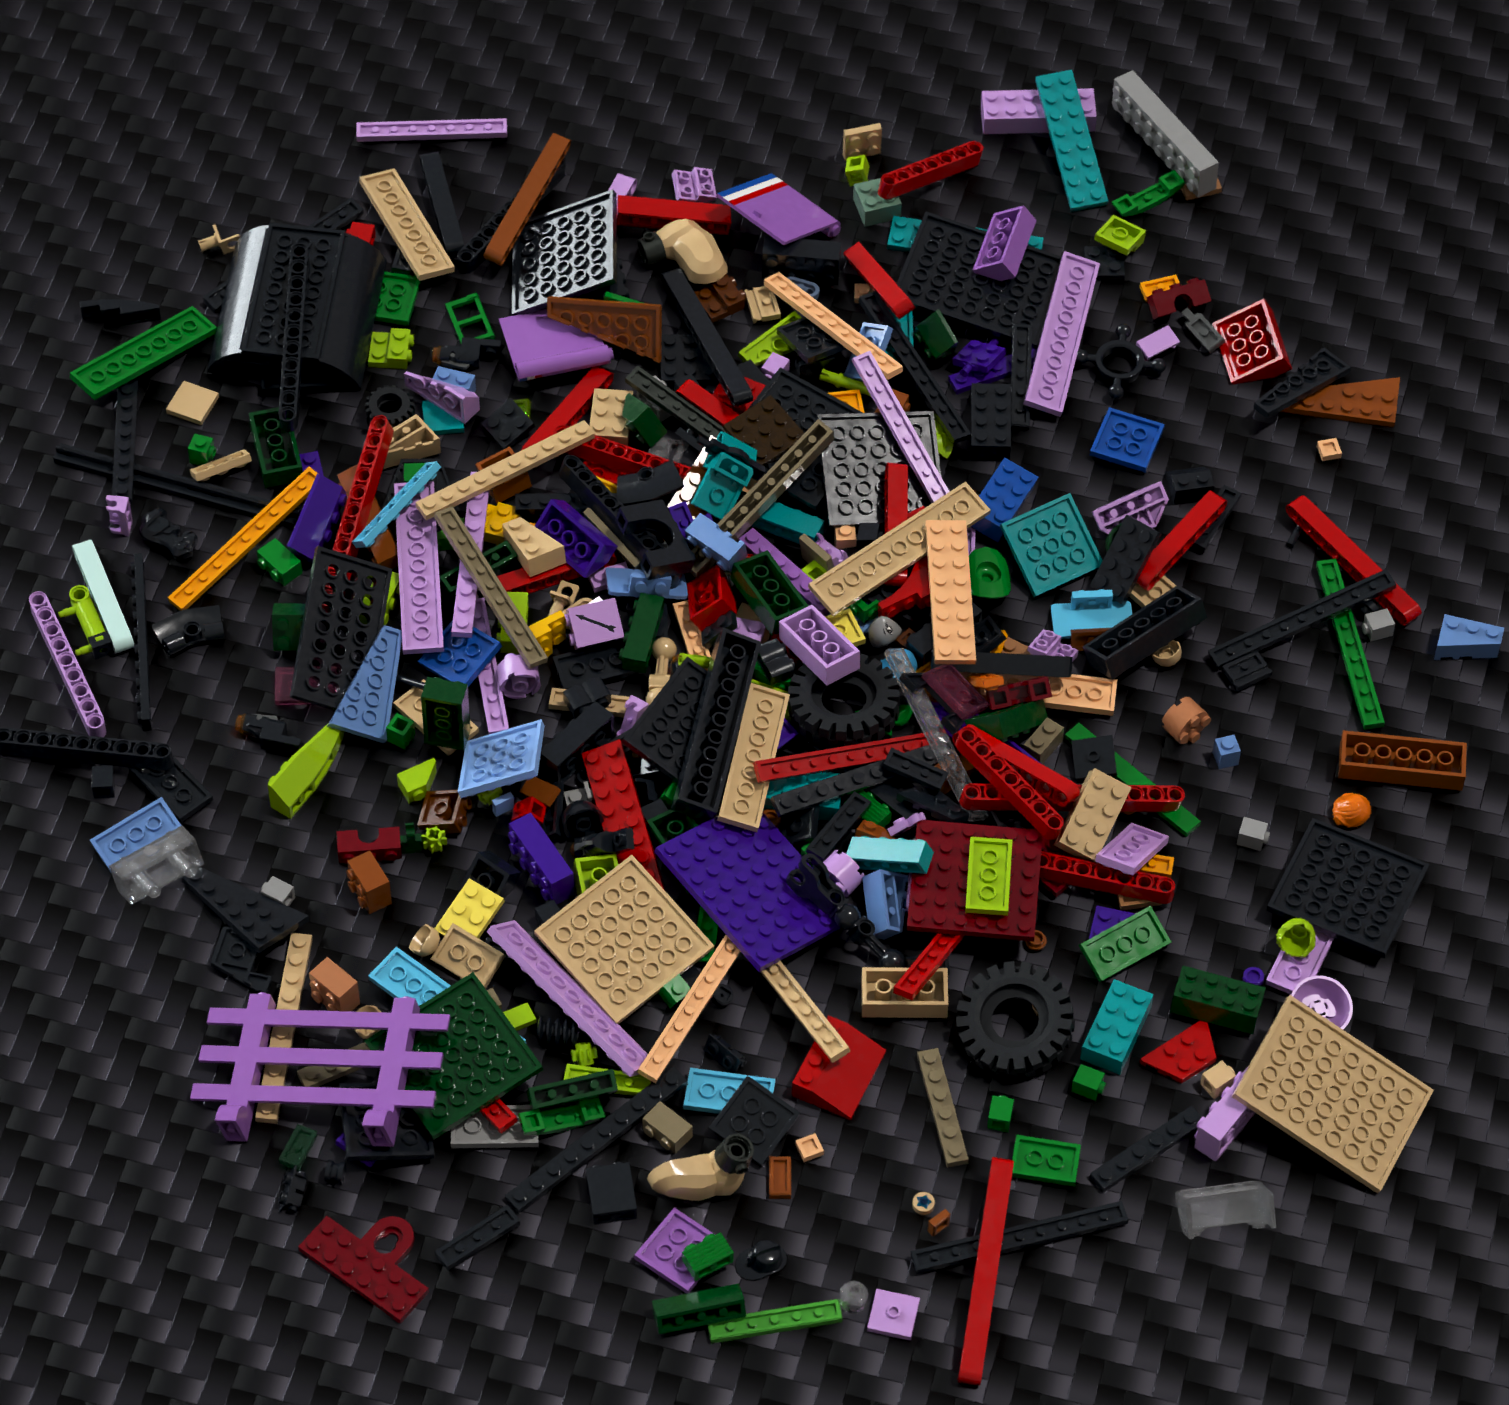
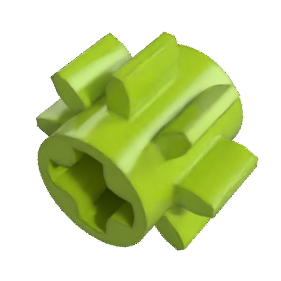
[477,787,503,805]
[421,826,447,853]
[571,1042,598,1066]

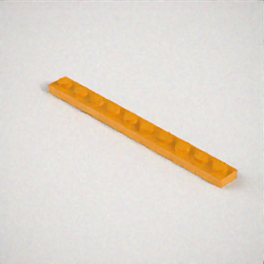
[168,467,317,611]

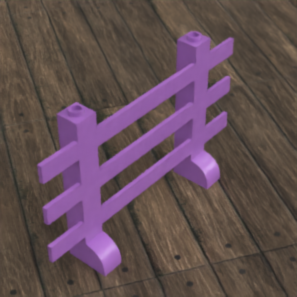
[190,992,451,1147]

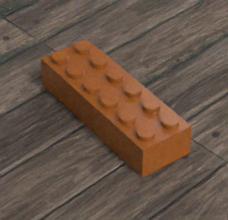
[1338,730,1467,791]

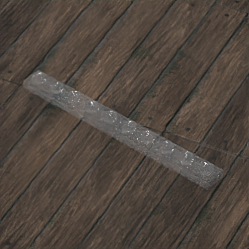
[884,648,989,822]

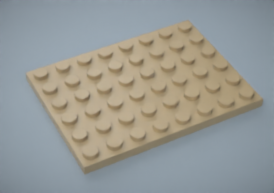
[1232,995,1434,1194]

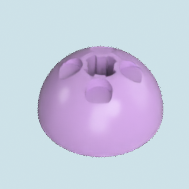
[1291,975,1353,1029]

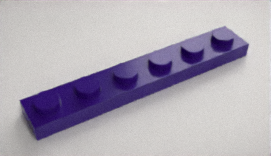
[948,348,1038,395]

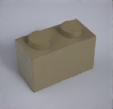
[1023,717,1064,764]
[643,1101,693,1154]

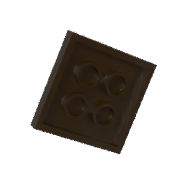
[723,395,804,467]

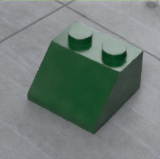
[913,310,958,365]
[622,393,668,448]

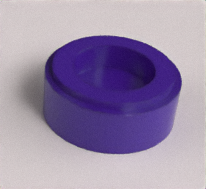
[1242,967,1264,986]

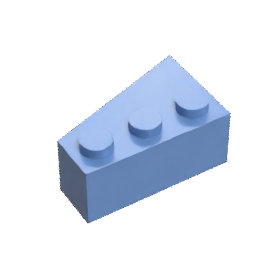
[685,513,748,572]
[1434,614,1504,660]
[862,869,908,940]

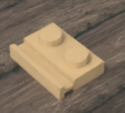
[744,286,781,324]

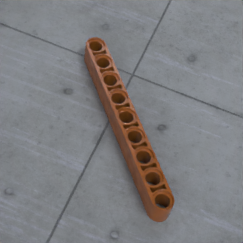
[483,133,571,266]

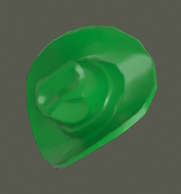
[969,547,1011,599]

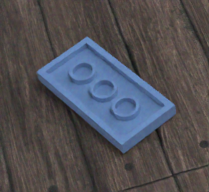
[90,797,184,874]

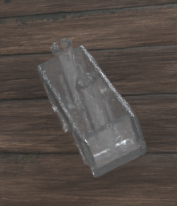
[109,826,204,905]

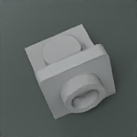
[563,781,595,806]

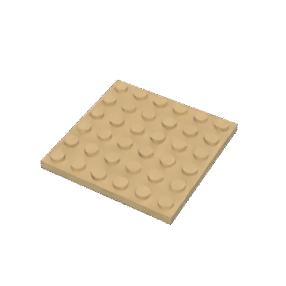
[534,855,714,1024]

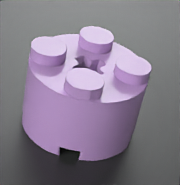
[497,653,541,699]
[823,850,865,898]

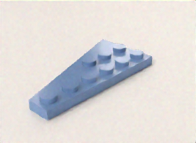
[327,625,402,743]

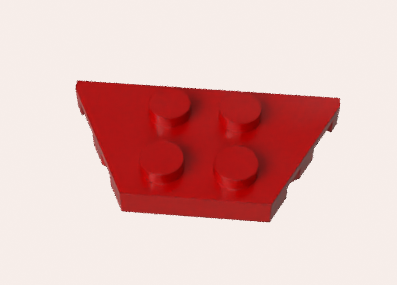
[1140,1021,1216,1083]

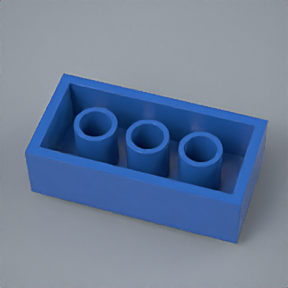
[971,457,1039,543]

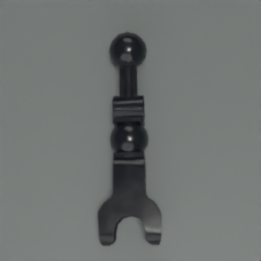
[786,853,906,968]

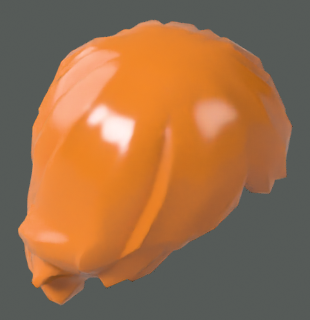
[1332,793,1372,828]

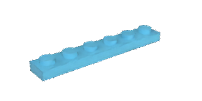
[352,461,441,548]

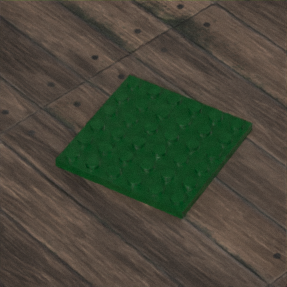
[364,972,543,1140]

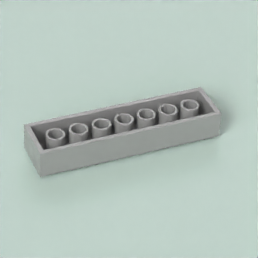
[1112,70,1219,197]

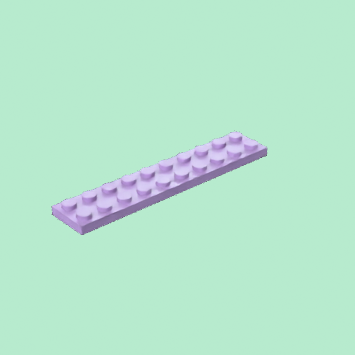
[1024,251,1100,417]
[394,481,444,655]
[487,920,648,1077]

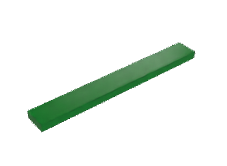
[1064,723,1201,837]

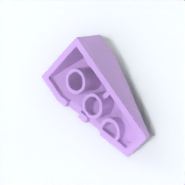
[404,371,480,424]

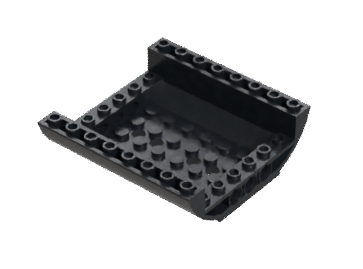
[207,223,387,389]

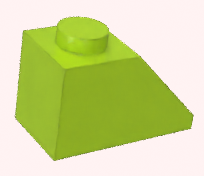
[397,758,437,804]

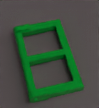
[445,293,496,343]

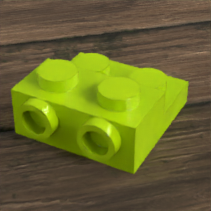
[1094,215,1146,256]
[368,328,414,369]

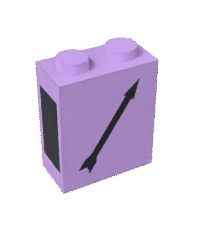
[564,598,624,650]

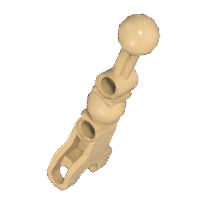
[632,637,677,758]

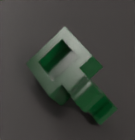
[400,822,423,854]

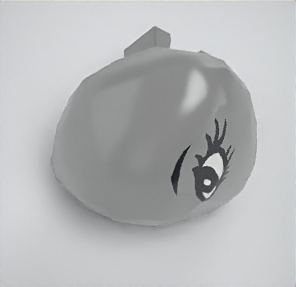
[868,616,902,649]

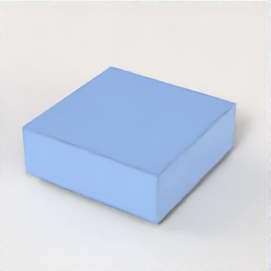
[492,792,514,817]

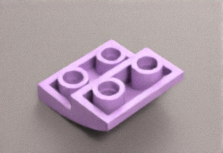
[672,167,717,203]
[1027,629,1079,662]

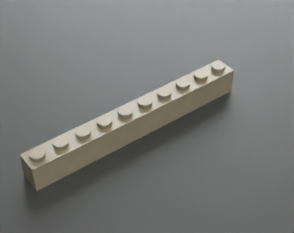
[690,419,834,578]

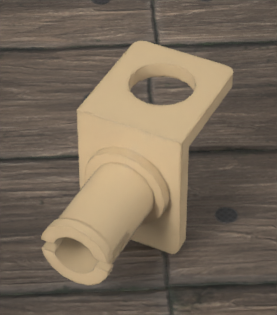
[198,224,240,254]
[547,580,580,617]

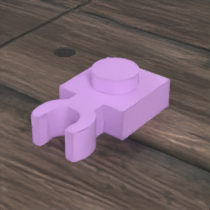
[887,812,926,836]

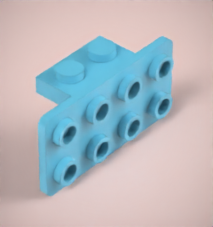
[1051,589,1132,639]

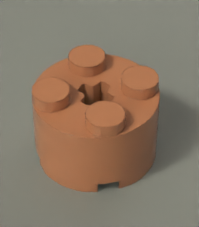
[1162,697,1211,744]

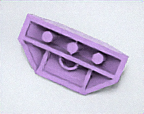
[1092,481,1169,534]

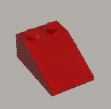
[687,565,737,632]

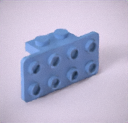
[605,568,688,600]

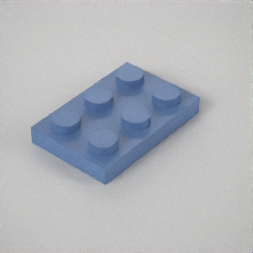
[844,322,893,381]

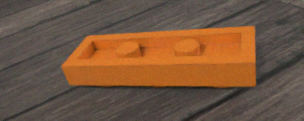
[967,673,1004,691]

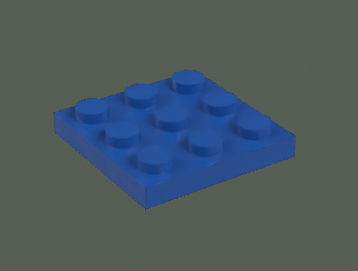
[1090,407,1165,473]
[418,620,502,687]

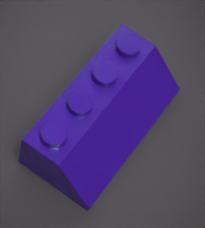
[287,473,347,564]
[535,499,618,578]

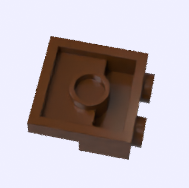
[695,274,746,323]
[417,789,472,834]

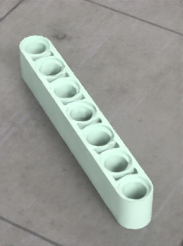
[72,539,134,654]

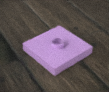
[867,1289,920,1341]

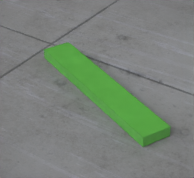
[707,1299,843,1343]

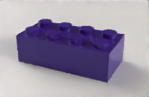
[508,812,574,904]

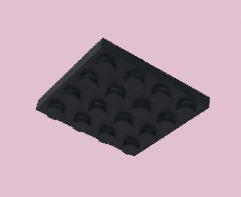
[339,1083,435,1161]

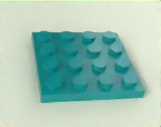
[999,493,1103,597]

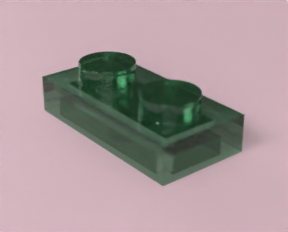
[279,1124,318,1171]

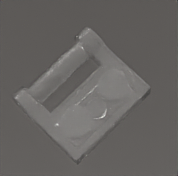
[648,436,689,463]

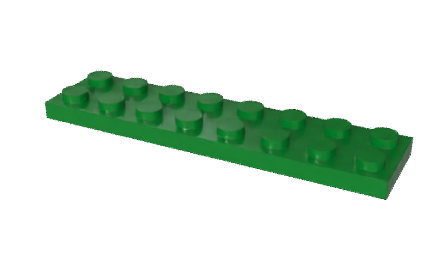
[70,306,217,400]

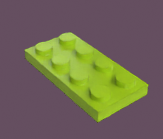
[965,837,1012,916]

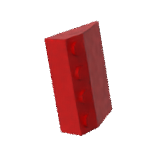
[1212,299,1292,384]
[792,1015,886,1120]

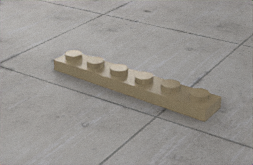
[917,1048,969,1167]

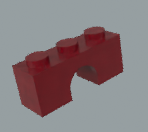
[1146,278,1212,319]
[985,676,1052,710]
[337,827,402,864]

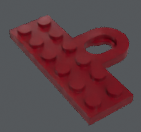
[298,1216,429,1324]

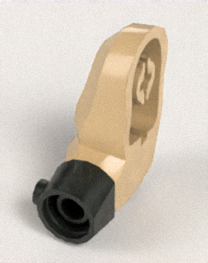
[637,219,728,284]
[647,1133,754,1201]

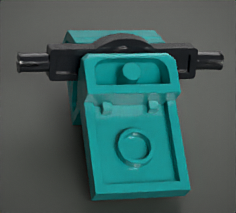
[690,431,767,520]

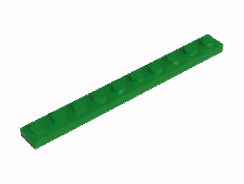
[1316,559,1385,730]

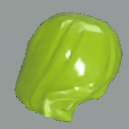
[1276,918,1316,958]

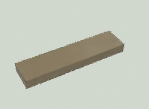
[583,508,642,569]

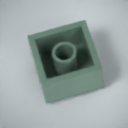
[853,178,901,227]

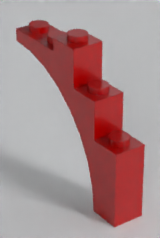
[878,506,931,618]

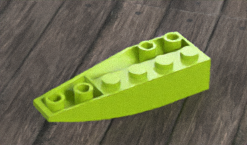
[267,724,345,819]

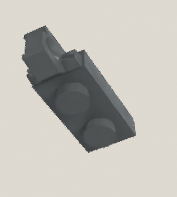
[1182,307,1225,354]

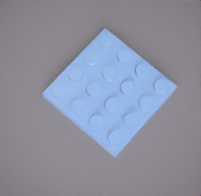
[458,719,545,798]

